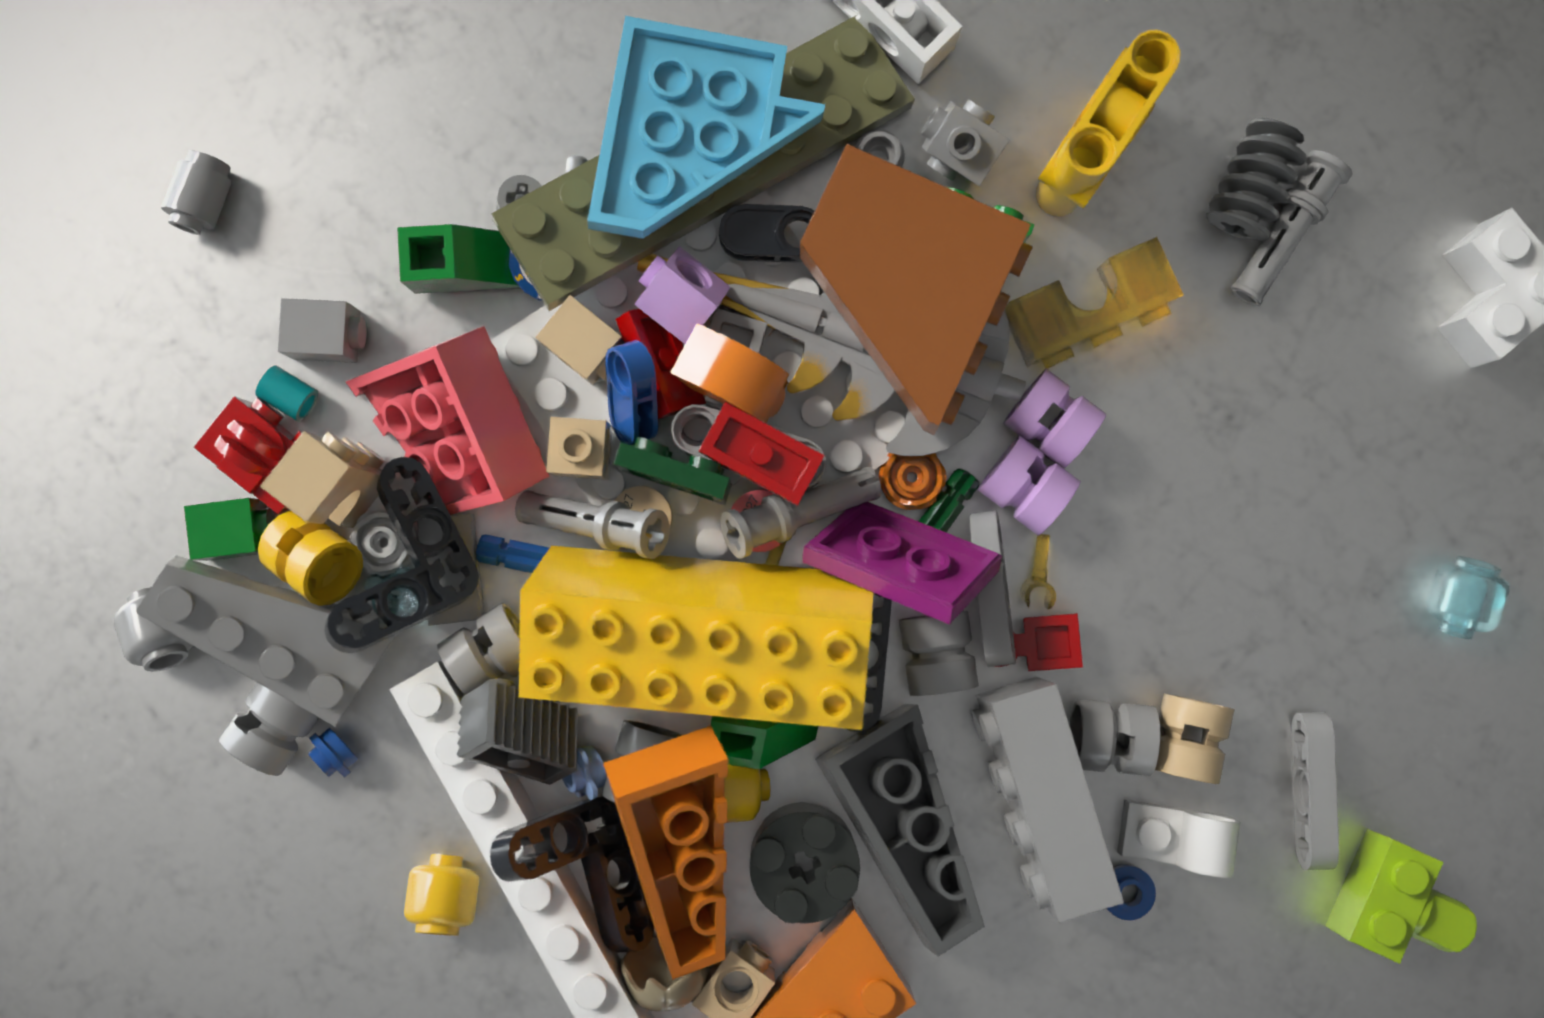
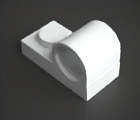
[1117,800,1240,878]

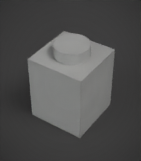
[278,298,367,363]

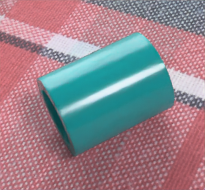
[255,365,319,422]

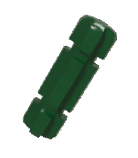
[918,468,980,533]

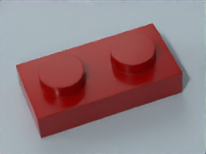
[615,309,706,419]
[698,401,825,506]

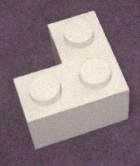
[1437,208,1544,368]

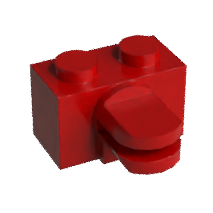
[193,396,303,515]

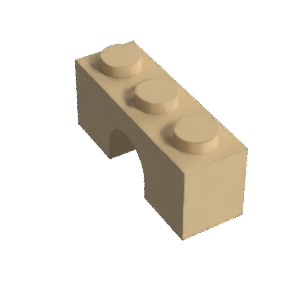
[260,431,385,528]

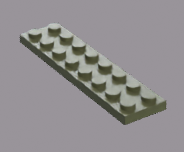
[491,14,915,311]

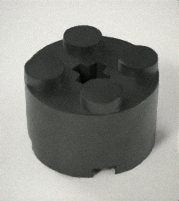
[750,802,860,924]

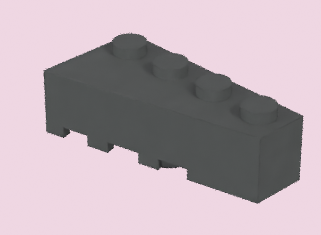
[815,704,985,957]

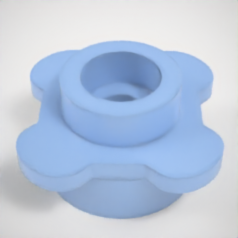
[562,746,607,800]

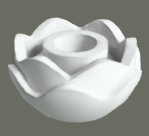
[349,510,417,576]

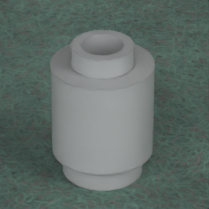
[161,150,232,235]

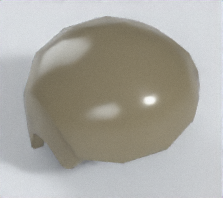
[620,936,709,1012]

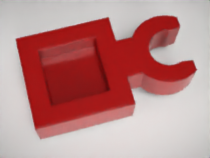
[995,613,1083,672]

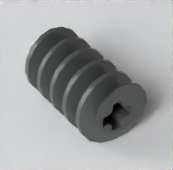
[1206,118,1307,241]

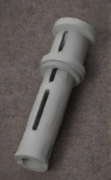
[1230,150,1353,306]
[721,466,882,559]
[515,490,670,559]

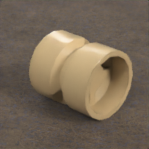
[1155,693,1235,784]

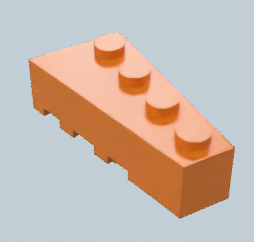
[603,726,728,980]
[751,898,916,1018]

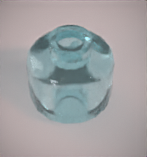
[1426,556,1510,639]

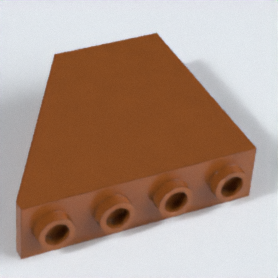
[800,144,1033,435]

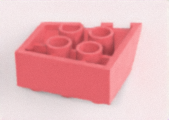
[345,326,549,515]

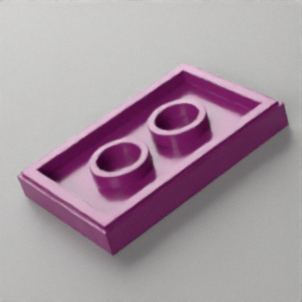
[802,502,1002,625]

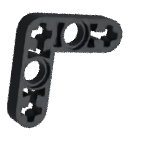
[324,457,479,653]
[490,796,654,953]

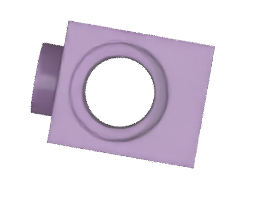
[634,246,731,345]

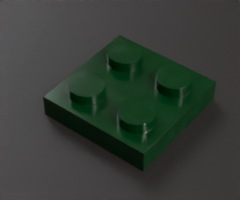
[613,437,732,505]

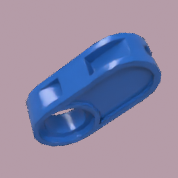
[605,340,658,446]

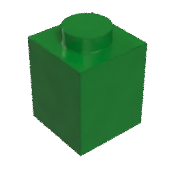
[184,498,275,561]

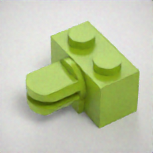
[1325,829,1477,964]

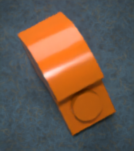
[671,323,789,423]

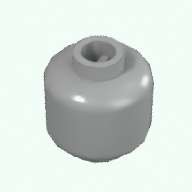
[114,587,193,672]

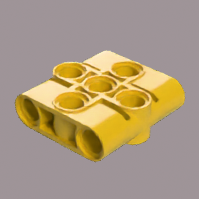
[1036,30,1180,216]

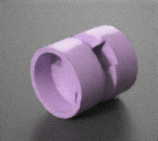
[1003,368,1106,468]
[977,436,1081,536]

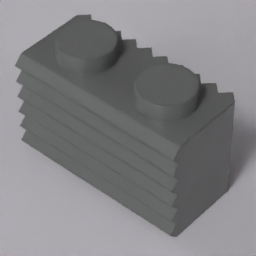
[457,679,578,785]

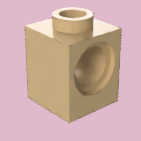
[535,295,625,386]
[546,417,613,480]
[692,938,775,1018]

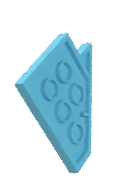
[587,16,825,239]

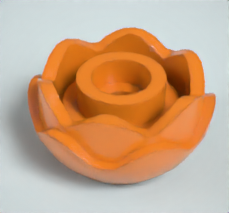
[879,453,947,510]

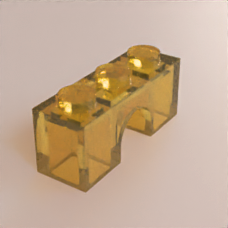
[1004,237,1184,369]

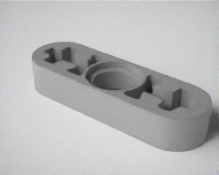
[969,510,1016,667]
[1291,712,1339,870]

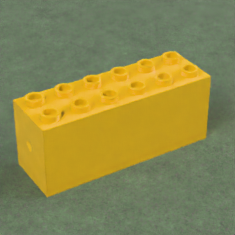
[519,545,873,730]

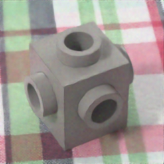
[921,99,1010,186]

